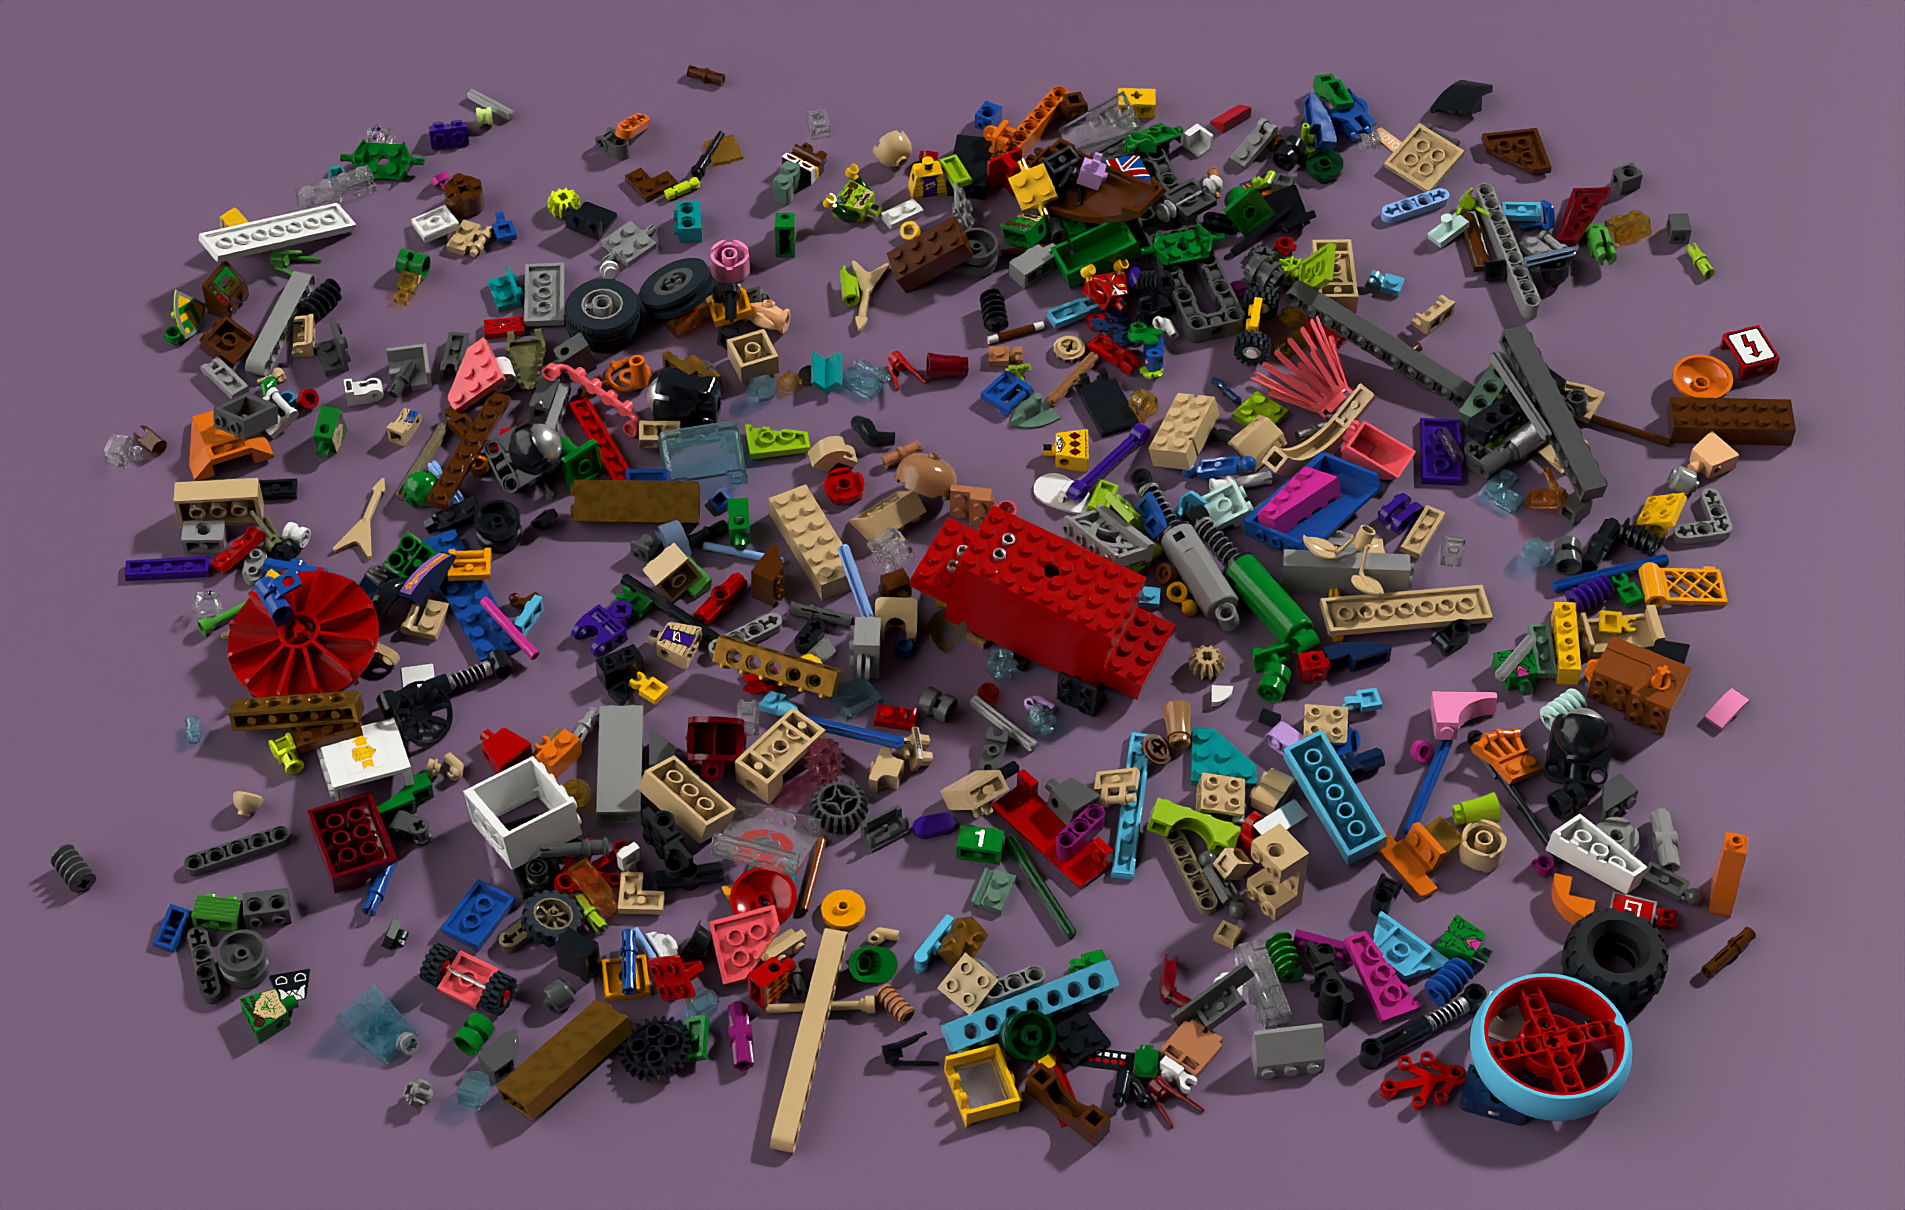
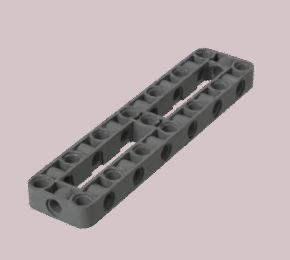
[1111,147,1244,343]

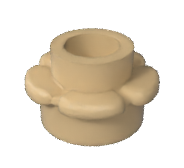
[426,758,441,779]

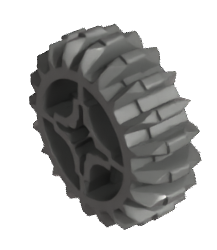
[809,778,869,834]

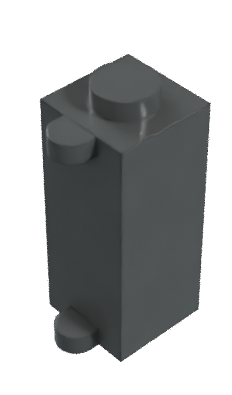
[529,371,563,422]

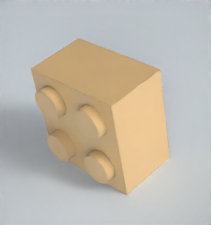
[727,329,779,383]
[642,543,702,602]

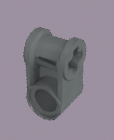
[595,127,630,160]
[387,810,432,846]

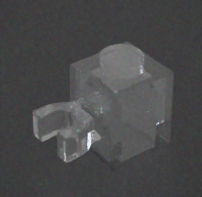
[103,433,144,468]
[737,700,760,736]

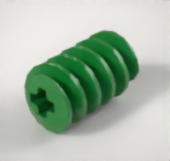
[1265,931,1304,983]

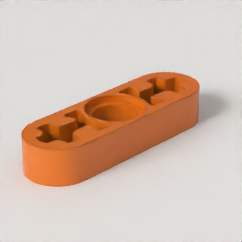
[615,113,650,139]

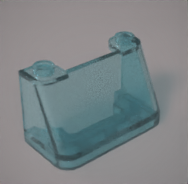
[658,421,748,485]

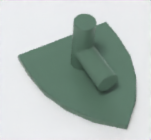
[1011,393,1060,428]

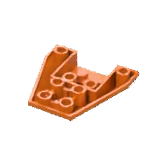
[189,410,274,481]

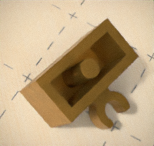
[937,916,988,969]

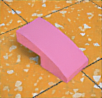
[1705,688,1749,731]

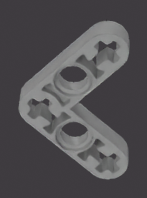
[1673,488,1733,545]

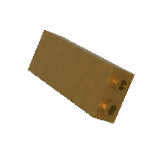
[571,480,700,523]
[496,999,632,1121]

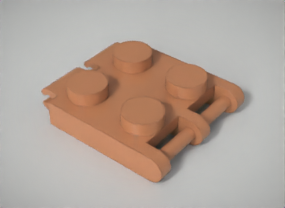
[1158,1018,1223,1078]

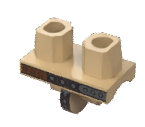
[896,727,933,771]

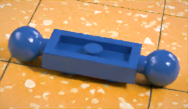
[1181,456,1256,479]

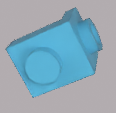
[1174,491,1206,521]

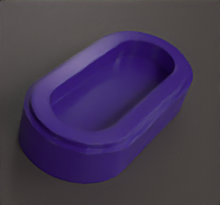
[913,812,956,839]

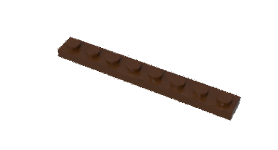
[426,391,511,511]

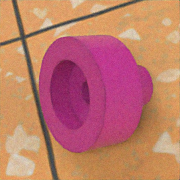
[430,170,450,190]
[1410,740,1433,763]

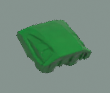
[383,530,439,578]

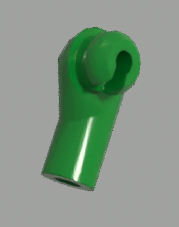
[260,376,277,398]

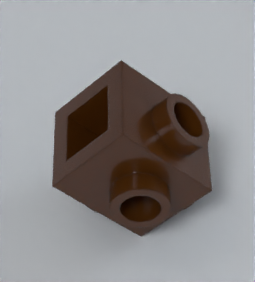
[1060,91,1088,124]

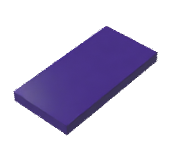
[1419,418,1463,486]

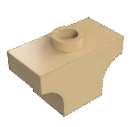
[868,746,904,794]

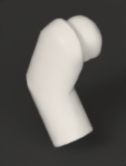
[1152,316,1179,340]

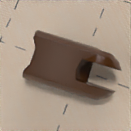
[133,425,167,457]

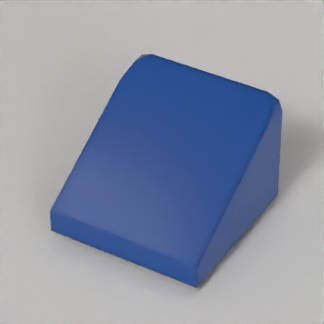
[707,486,734,514]

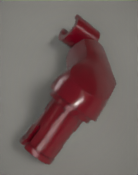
[1159,954,1192,1008]

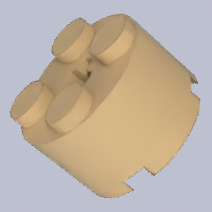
[1459,820,1507,873]

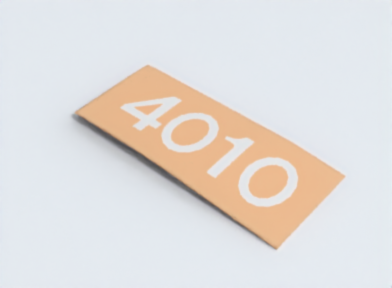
[1371,127,1402,152]

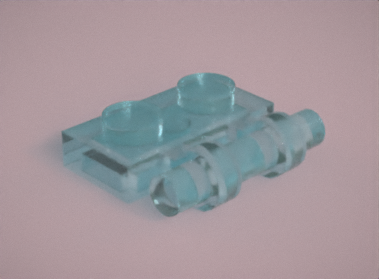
[842,358,891,401]

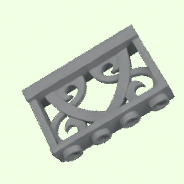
[1062,504,1154,566]

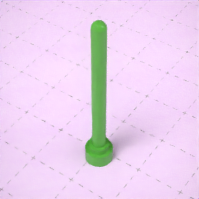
[197,602,245,636]

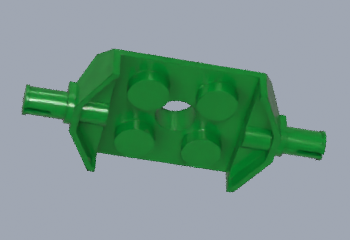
[1123,123,1183,154]
[340,139,425,180]
[1140,224,1225,265]

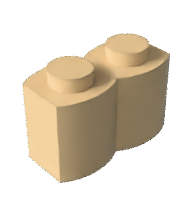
[1249,768,1295,815]

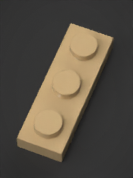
[1400,505,1445,559]

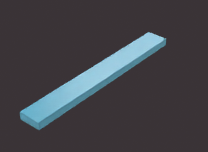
[1111,732,1149,881]

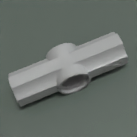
[1650,808,1680,873]

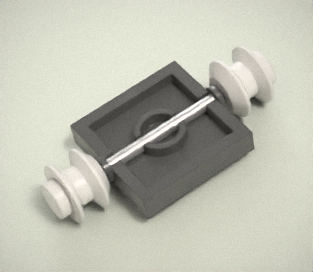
[1156,175,1223,222]

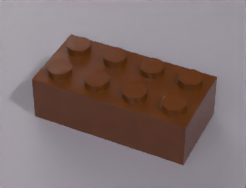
[886,216,974,293]

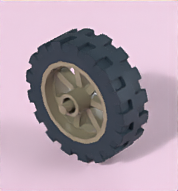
[521,890,583,948]

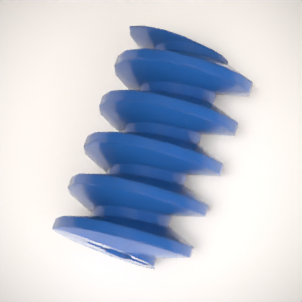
[1425,957,1474,1006]

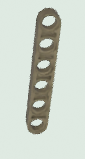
[1160,829,1218,916]

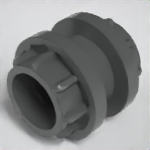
[1243,254,1286,292]

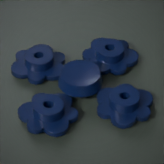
[1090,309,1148,347]

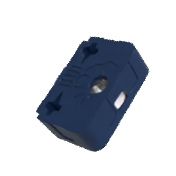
[1460,1064,1537,1126]

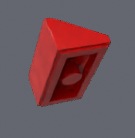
[1210,105,1251,133]

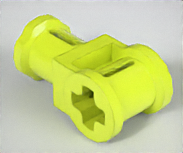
[268,732,304,775]

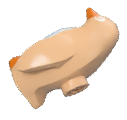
[743,300,791,334]

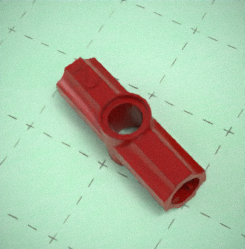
[694,572,748,625]

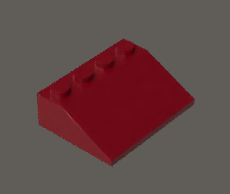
[307,791,398,894]

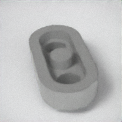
[242,548,267,586]

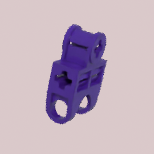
[571,601,634,657]

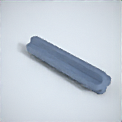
[1523,247,1576,268]

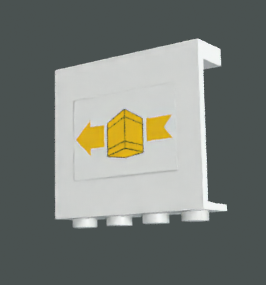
[316,718,415,801]

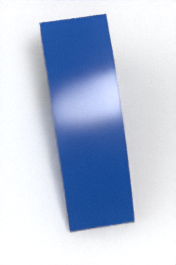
[1303,92,1337,152]

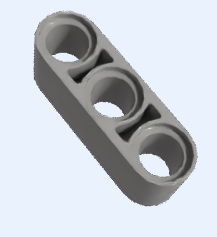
[983,965,1045,1007]

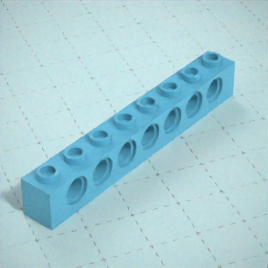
[940,960,1120,1053]

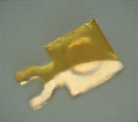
[393,270,422,306]

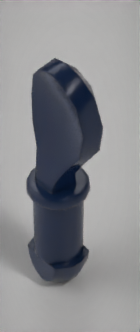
[1210,378,1241,405]

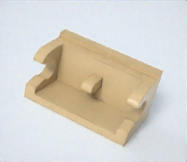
[1411,295,1455,336]
[292,314,316,358]

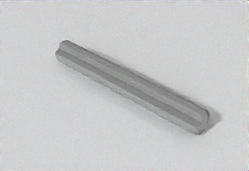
[970,695,1038,752]

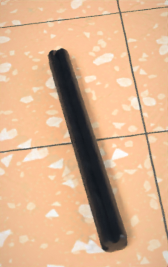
[620,574,720,643]

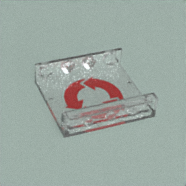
[711,798,822,877]

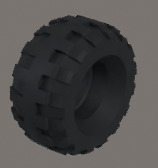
[1561,908,1669,1013]

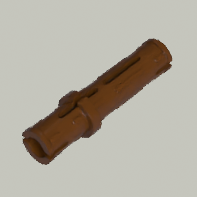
[1701,927,1756,978]

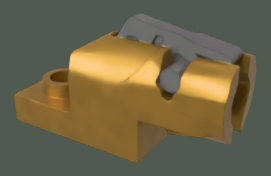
[662,350,722,387]

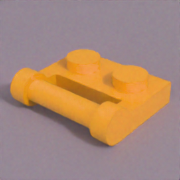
[448,548,492,581]

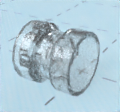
[1357,130,1381,152]

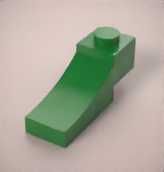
[1313,73,1354,110]
[377,772,434,825]

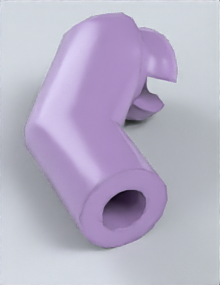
[1024,695,1057,714]

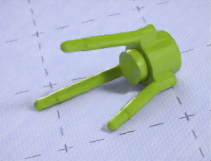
[1456,188,1490,216]

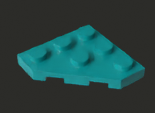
[1191,728,1257,789]

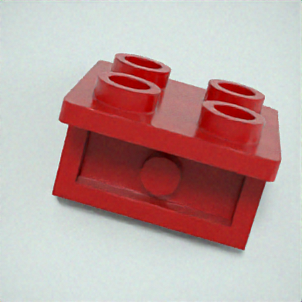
[987,147,1022,196]
[646,955,704,1001]

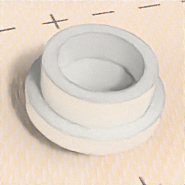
[600,261,620,279]

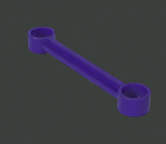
[1067,422,1151,503]

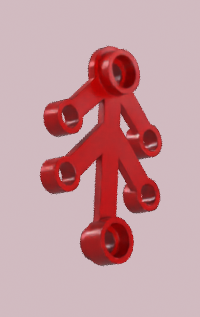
[554,837,629,899]
[1379,1051,1467,1110]

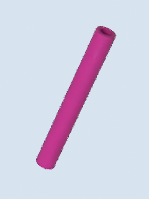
[480,596,540,660]

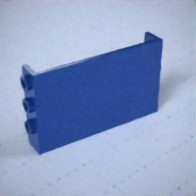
[1243,451,1381,551]

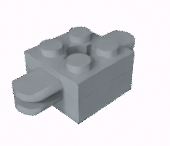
[849,616,881,679]

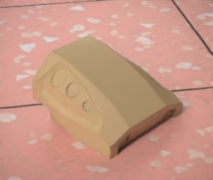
[1227,415,1287,472]

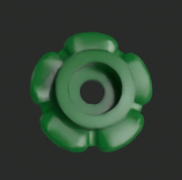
[164,326,184,345]

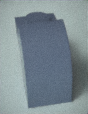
[655,520,692,555]

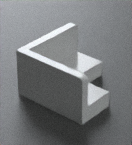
[386,343,432,391]

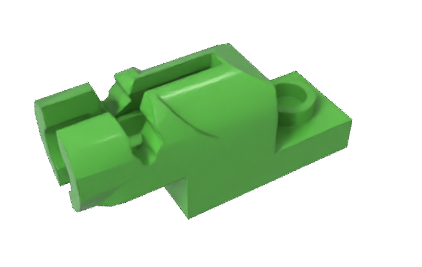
[1584,224,1617,266]

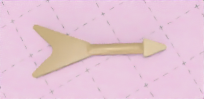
[852,261,889,332]
[333,478,385,560]

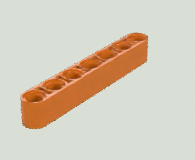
[991,86,1068,159]

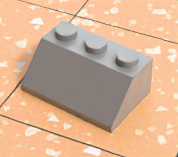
[1251,1023,1326,1079]

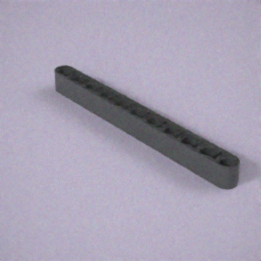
[1284,281,1475,409]

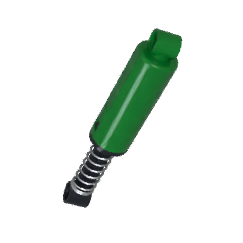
[1181,504,1320,655]

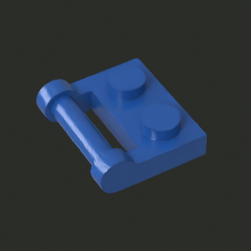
[981,370,1034,416]

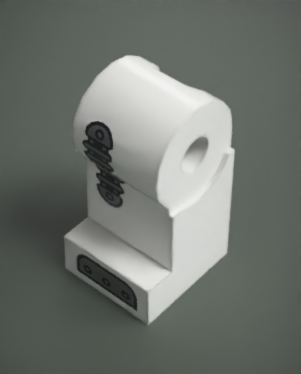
[344,378,384,406]

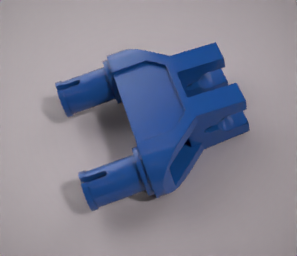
[1320,88,1377,142]

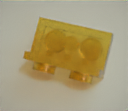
[1604,210,1651,244]

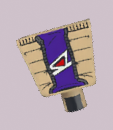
[648,622,702,670]

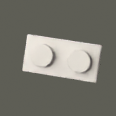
[881,198,924,230]

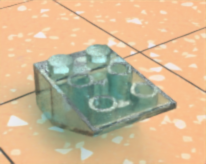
[335,984,419,1065]

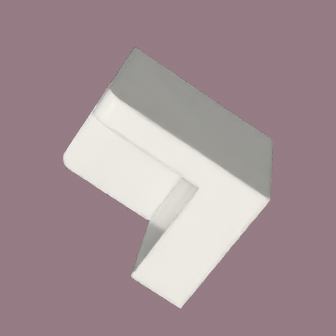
[1183,124,1213,157]

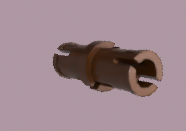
[687,65,726,86]

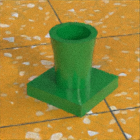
[1223,185,1276,238]
[560,437,605,491]

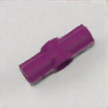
[728,1001,754,1071]

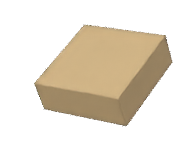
[1213,920,1243,950]

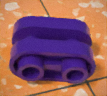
[1378,493,1424,535]

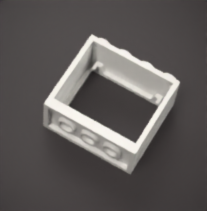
[463,756,582,870]

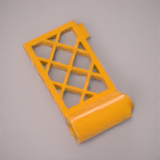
[1638,562,1728,608]

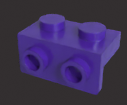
[429,120,469,149]

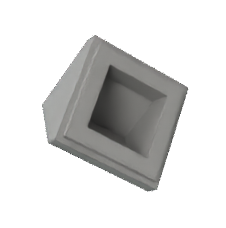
[807,638,836,665]

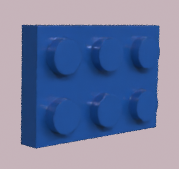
[441,879,516,951]

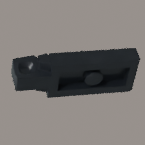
[423,496,479,534]

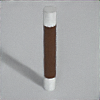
[987,321,1045,344]

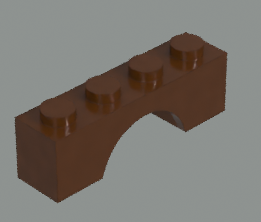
[1025,1062,1111,1146]

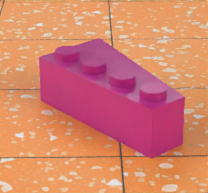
[1257,466,1342,534]

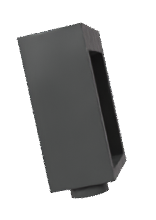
[213,393,278,439]

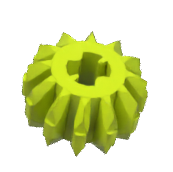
[547,187,580,220]

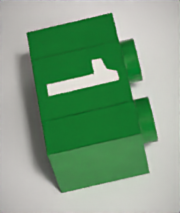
[956,825,1005,865]

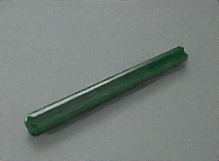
[1004,835,1077,939]

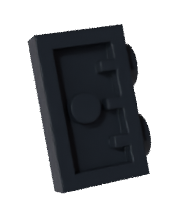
[1057,671,1107,717]

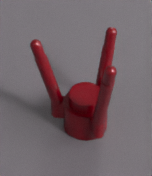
[1148,1076,1204,1129]

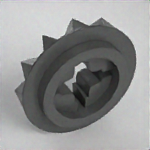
[1248,244,1279,265]

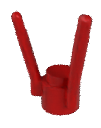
[887,351,927,390]

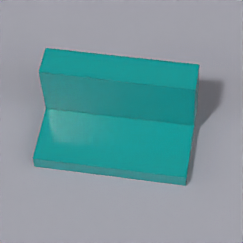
[811,351,842,394]

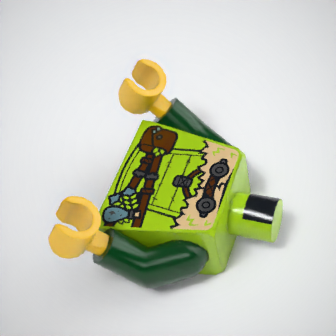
[823,163,881,223]

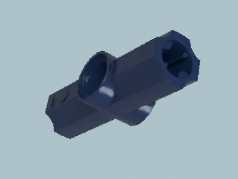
[1340,747,1385,781]

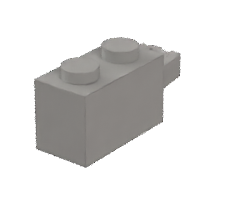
[1009,243,1056,289]

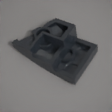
[1430,80,1493,115]

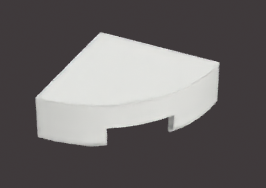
[1211,685,1233,707]

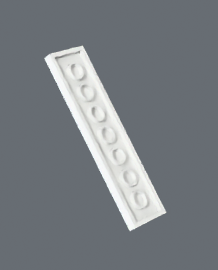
[198,203,356,262]

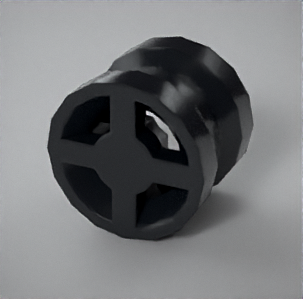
[274,537,301,562]

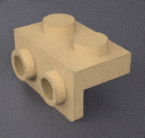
[760,929,807,963]

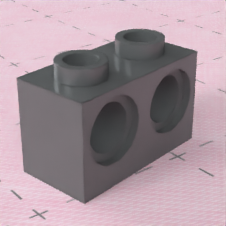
[243,888,292,928]

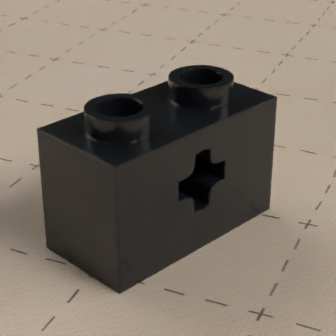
[595,644,645,690]

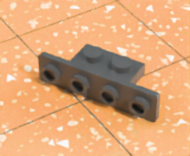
[1171,962,1254,1031]

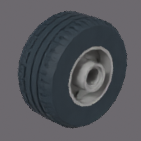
[565,279,641,352]

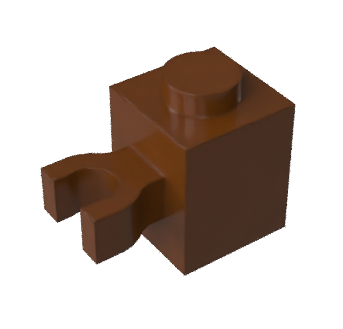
[878,568,912,598]

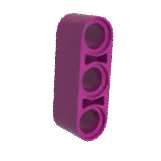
[1056,804,1105,860]

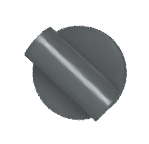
[365,565,388,587]

